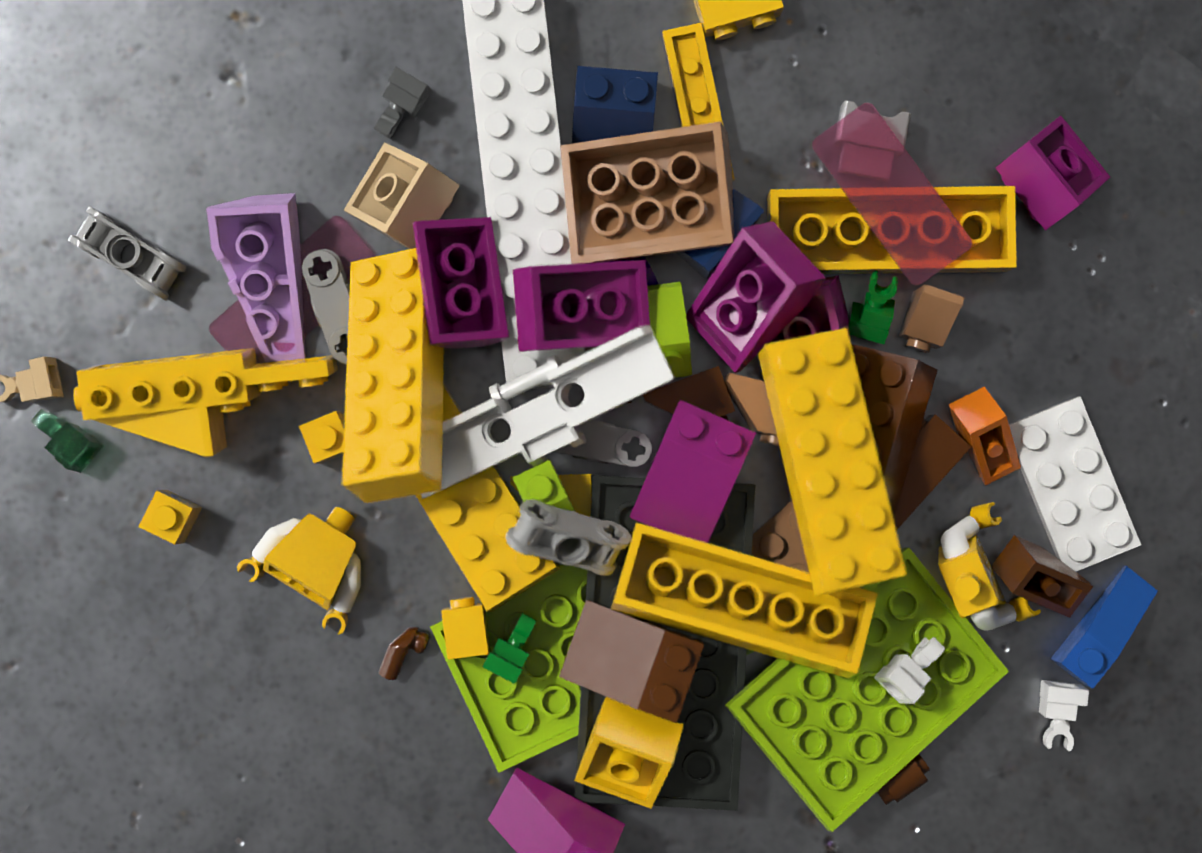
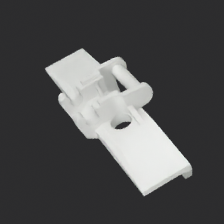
[421,325,675,499]

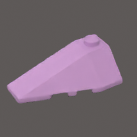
[206,193,306,362]

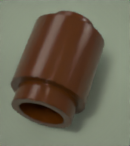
[877,754,930,805]

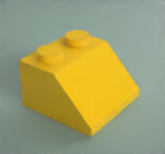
[574,697,683,809]

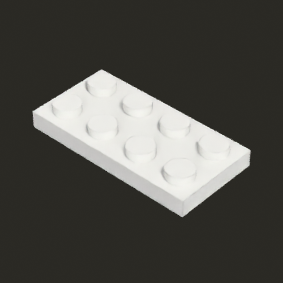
[1009,396,1141,572]

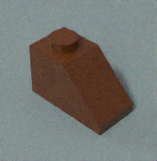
[642,366,735,421]
[991,535,1093,618]

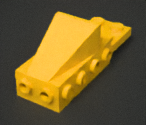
[74,348,338,457]

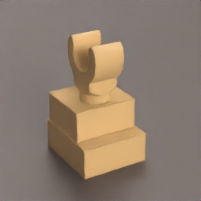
[0,357,64,403]

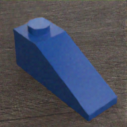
[1050,566,1158,689]

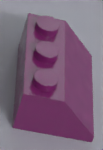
[413,217,509,349]

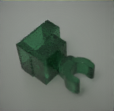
[31,409,104,473]

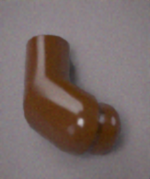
[379,627,430,680]

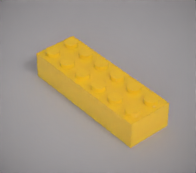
[766,186,1017,274]
[342,248,444,503]
[758,328,906,596]
[415,382,560,612]
[611,523,878,679]

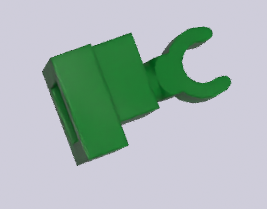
[848,270,898,345]
[482,613,537,684]

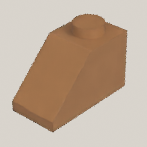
[898,284,965,353]

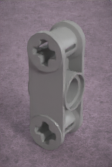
[68,206,187,301]
[302,249,350,364]
[554,420,652,467]
[505,499,631,576]

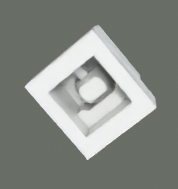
[874,637,945,704]
[1039,680,1089,751]

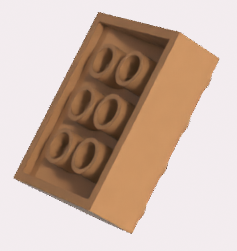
[560,122,734,264]

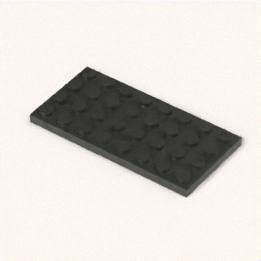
[575,475,756,811]

